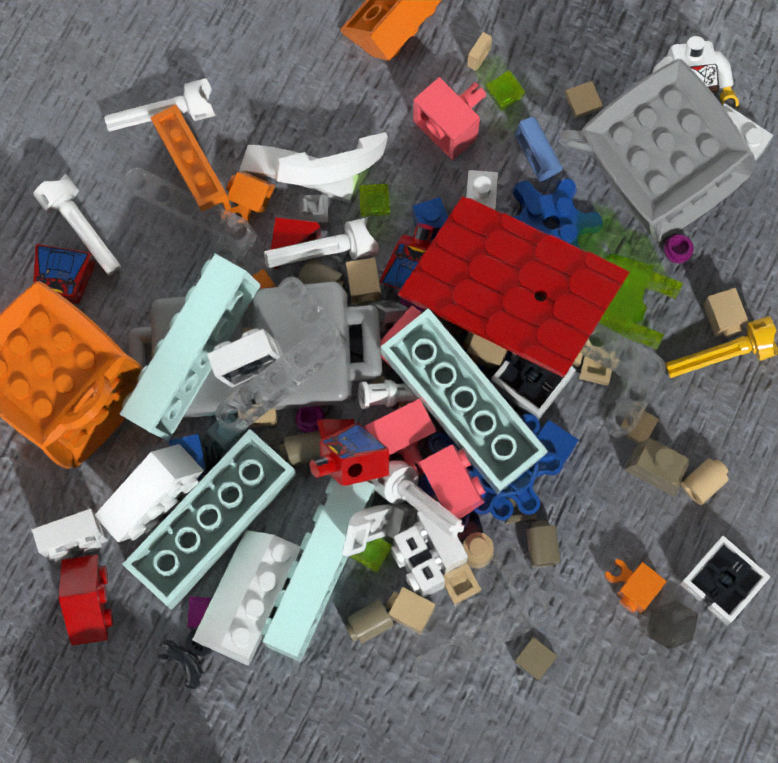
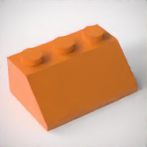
[340,0,442,61]

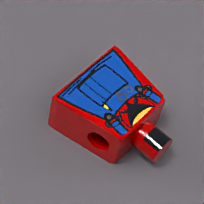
[379,223,434,289]
[33,244,96,304]
[310,423,389,486]

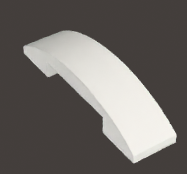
[275,132,388,185]
[239,145,358,203]
[342,504,419,557]

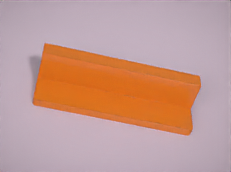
[150,105,231,212]

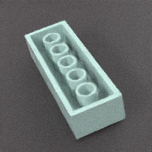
[120,254,261,442]
[381,308,548,494]
[122,429,296,610]
[261,478,376,662]

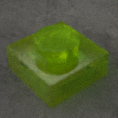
[485,70,526,112]
[359,184,390,217]
[350,538,392,573]

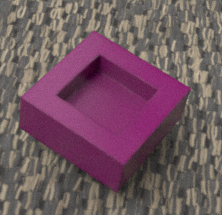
[187,596,212,628]

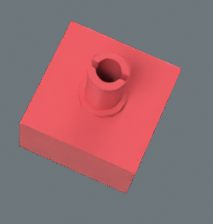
[413,77,486,161]
[364,398,436,475]

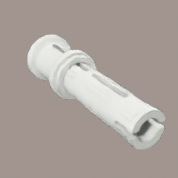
[358,380,418,409]

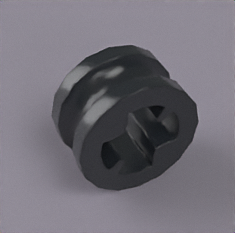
[201,442,220,471]
[187,628,213,657]

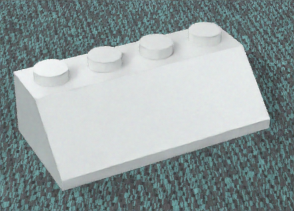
[192,530,301,666]

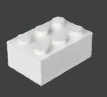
[94,444,204,542]

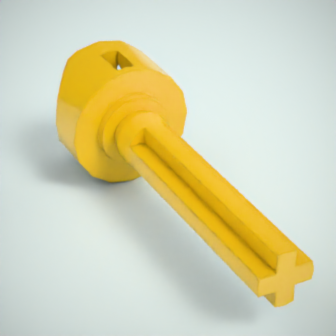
[665,316,778,378]

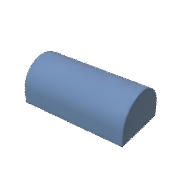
[514,117,563,183]

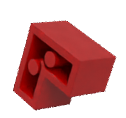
[58,554,114,646]

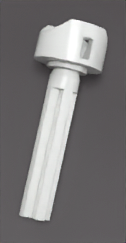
[104,78,216,131]
[33,174,121,276]
[264,217,379,268]
[371,461,464,538]

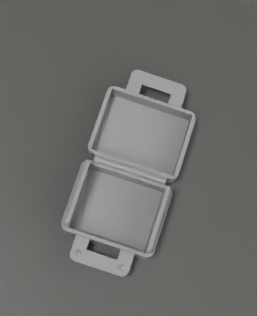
[128,282,382,418]

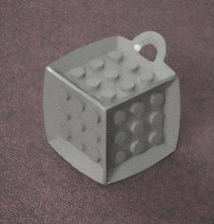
[558,59,756,241]

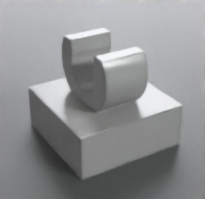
[299,195,329,226]
[368,299,409,333]

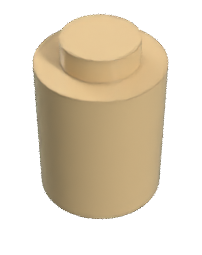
[681,458,729,505]
[463,532,494,568]

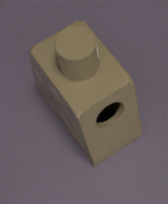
[624,438,689,497]

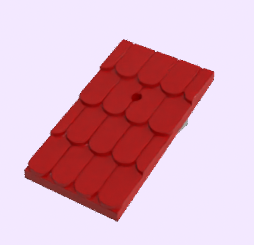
[398,196,630,378]

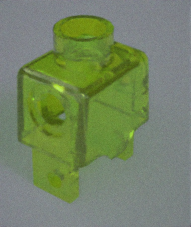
[594,253,683,350]

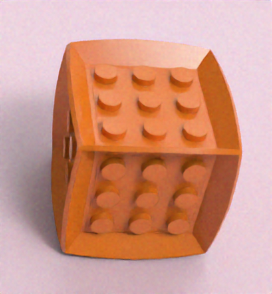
[0,281,143,469]

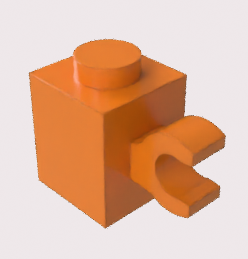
[226,171,276,227]
[604,559,667,613]

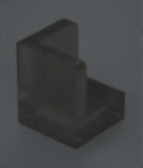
[646,601,699,649]

